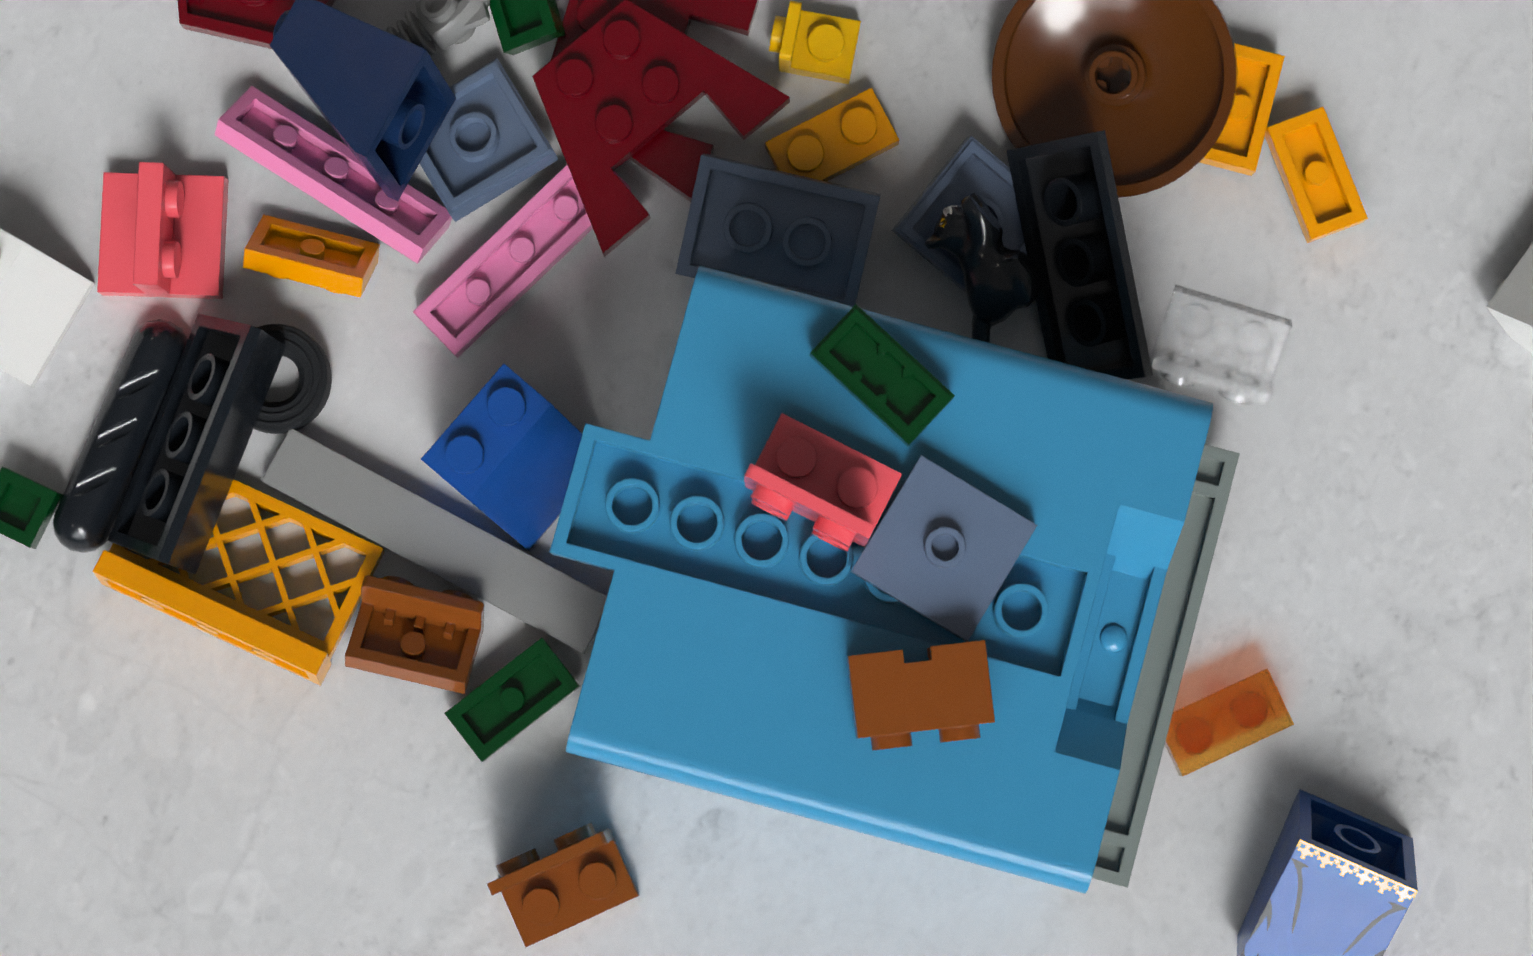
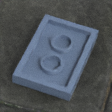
[675,153,881,306]

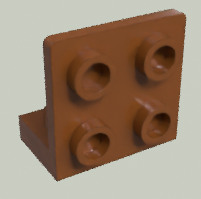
[487,822,640,947]

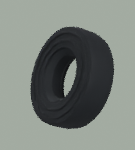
[254,324,332,434]

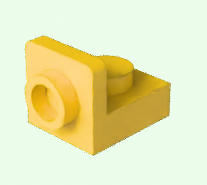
[769,0,861,84]

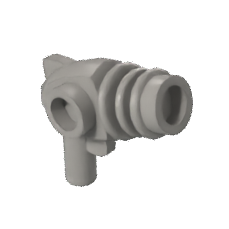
[386,0,490,55]

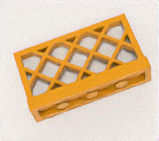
[92,479,385,686]

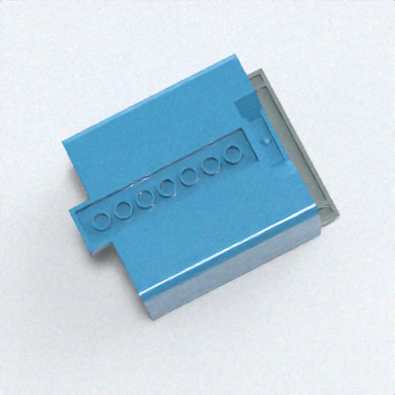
[550,265,1240,894]

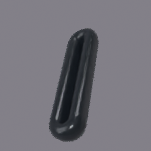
[52,319,188,553]

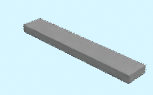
[261,429,607,654]

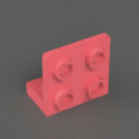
[744,413,902,552]

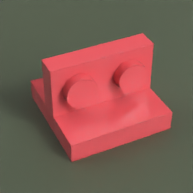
[97,162,229,299]

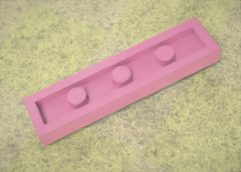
[215,86,452,264]
[413,165,632,358]

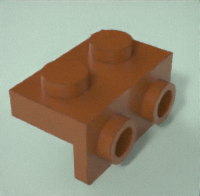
[345,576,484,694]

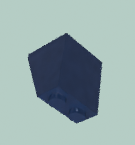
[270,0,456,201]

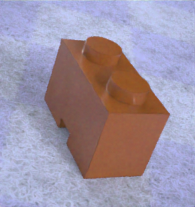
[846,640,995,751]

